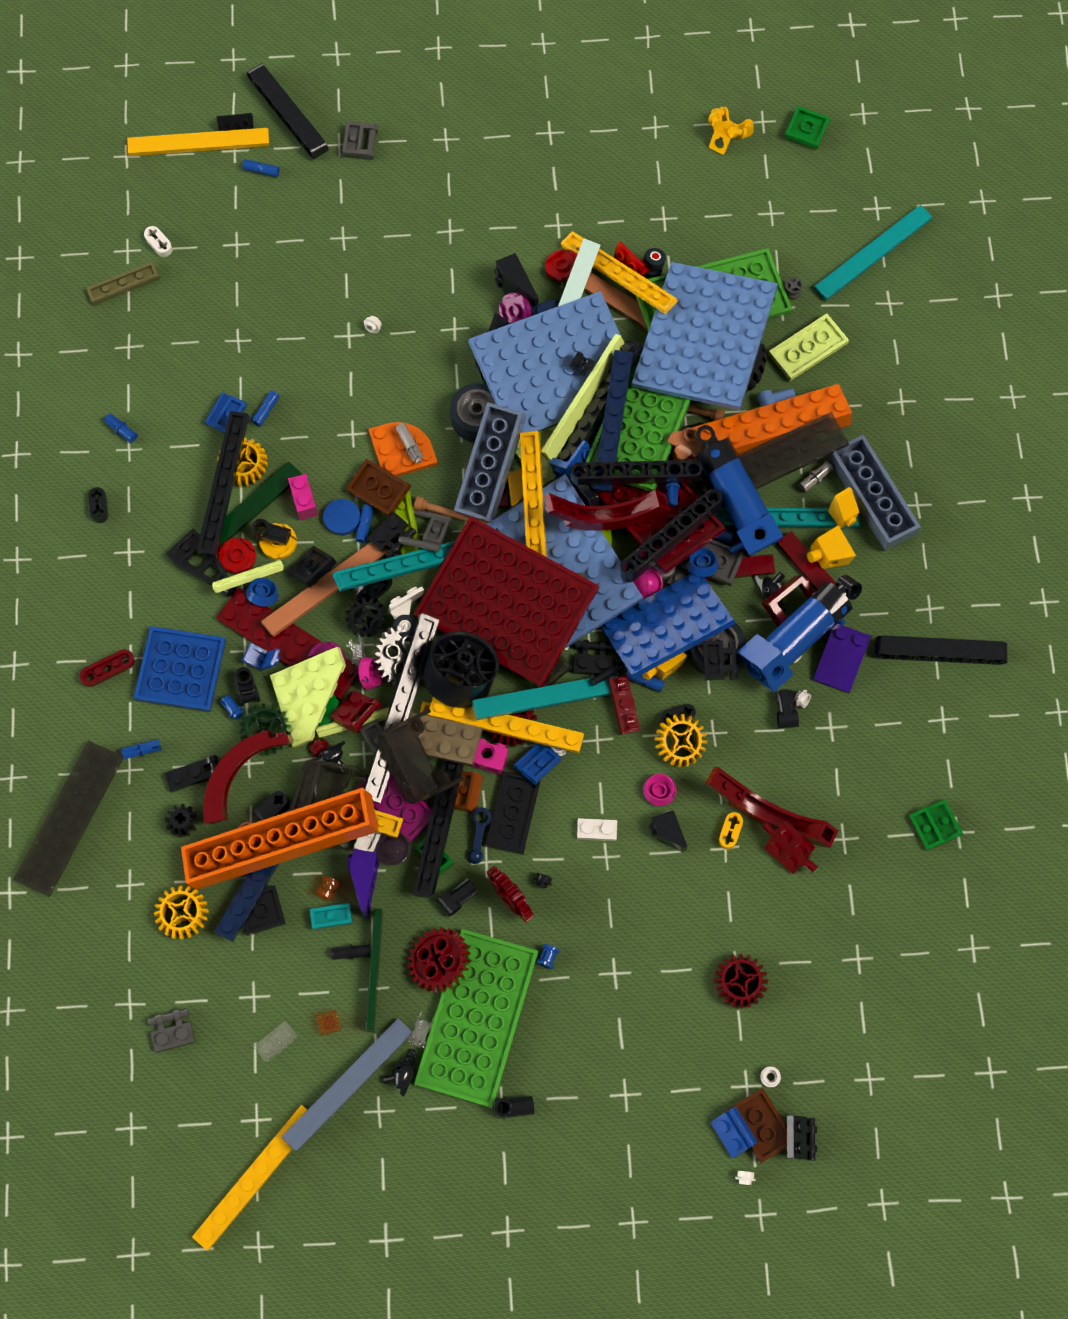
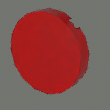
[545,250,577,282]
[219,538,257,574]

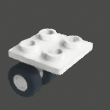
[388,587,424,641]

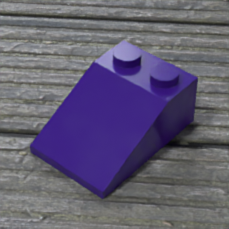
[813,623,871,694]
[347,849,380,919]

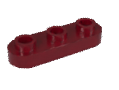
[79,649,135,687]

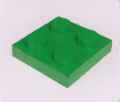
[785,106,831,149]

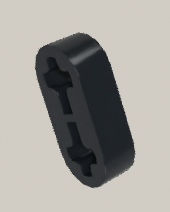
[88,487,108,523]
[660,704,696,729]

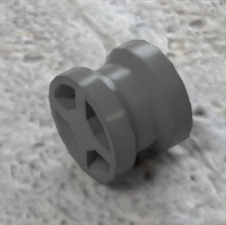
[784,277,803,300]

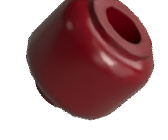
[309,738,329,758]

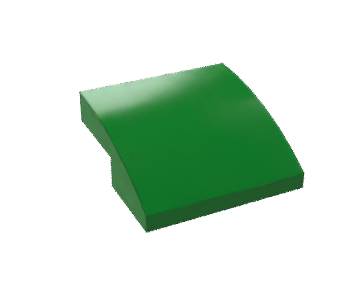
[909,799,964,851]

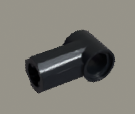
[252,519,291,546]
[775,689,799,729]
[436,879,478,917]
[493,1096,535,1120]

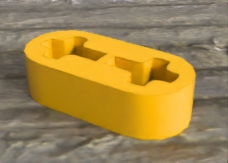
[719,812,743,850]

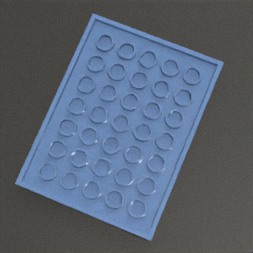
[632,262,778,410]
[468,291,620,433]
[486,474,644,648]

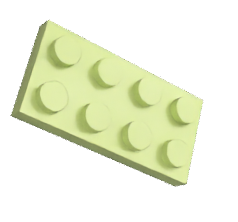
[768,314,849,381]

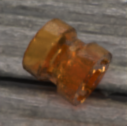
[315,875,341,902]

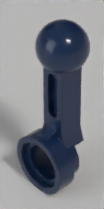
[468,807,492,864]

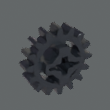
[345,596,387,638]

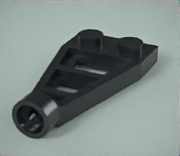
[166,529,238,597]

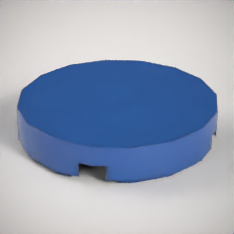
[323,499,361,536]

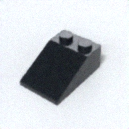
[494,253,538,307]

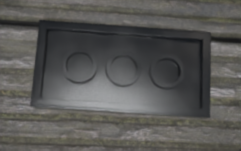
[485,771,541,855]

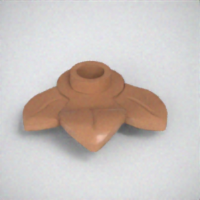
[668,427,702,460]

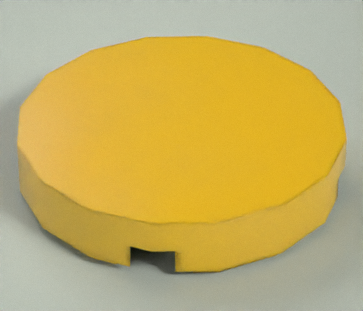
[259,523,297,560]

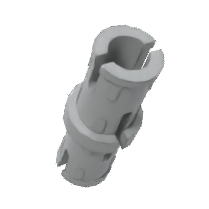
[798,461,833,493]

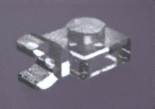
[349,637,365,669]

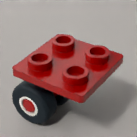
[613,241,666,279]

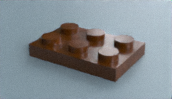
[346,458,412,516]
[728,1088,787,1163]

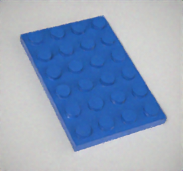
[600,574,735,679]

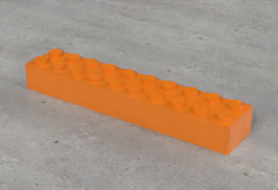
[668,384,852,472]
[181,788,379,890]

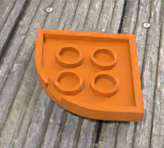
[369,422,438,477]

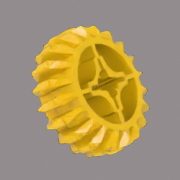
[217,438,268,487]
[654,714,707,767]
[154,886,209,940]

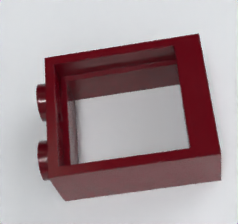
[761,576,814,627]

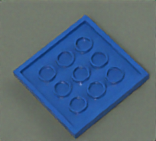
[134,626,226,712]

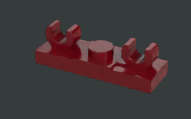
[608,675,641,735]

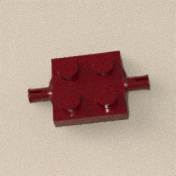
[762,821,818,874]

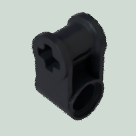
[235,667,261,706]
[252,791,290,821]

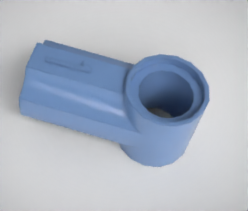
[757,388,795,407]

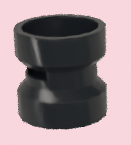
[569,351,594,376]

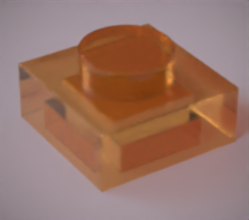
[316,1010,342,1036]

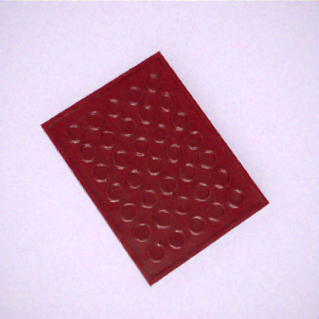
[413,516,600,687]

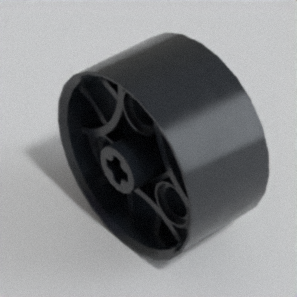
[423,631,499,708]

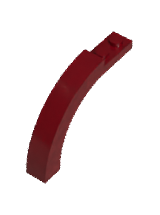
[544,490,670,531]
[705,767,839,848]

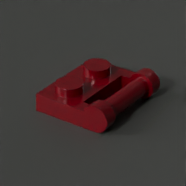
[331,690,382,734]

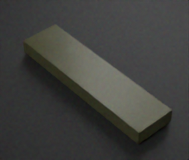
[86,261,160,306]

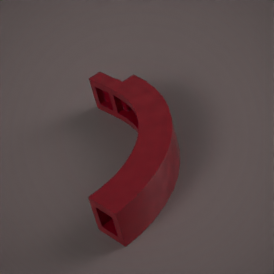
[203,731,293,824]

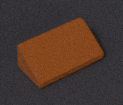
[454,771,483,813]

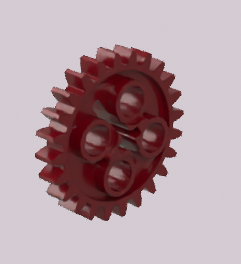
[486,866,534,923]
[407,927,471,993]

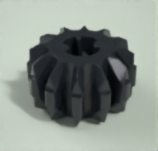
[165,804,199,838]

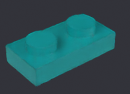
[310,903,352,930]

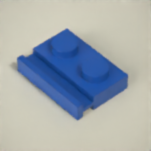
[205,392,247,434]
[514,743,561,785]
[710,1106,758,1159]

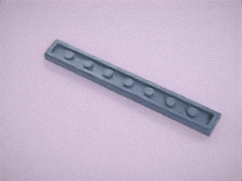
[282,1018,413,1152]

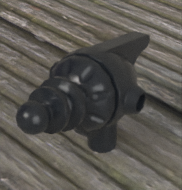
[755,572,785,612]
[305,740,348,773]
[383,1049,416,1096]

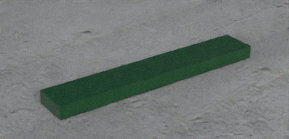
[219,462,302,549]
[365,909,383,1032]

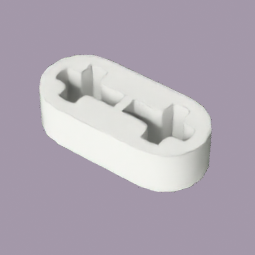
[144,226,172,257]

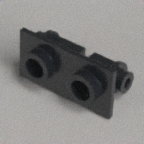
[216,113,254,131]

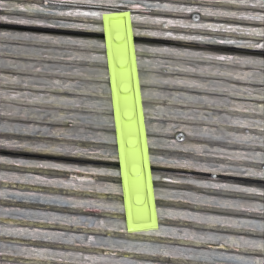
[541,334,625,462]

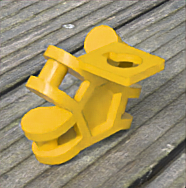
[708,107,754,155]

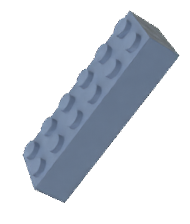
[454,402,527,522]
[828,435,921,551]

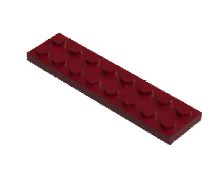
[216,588,359,701]

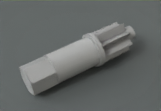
[396,423,423,464]

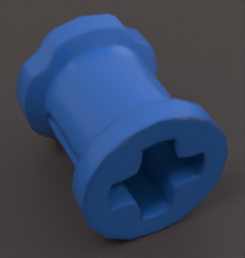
[536,944,560,970]

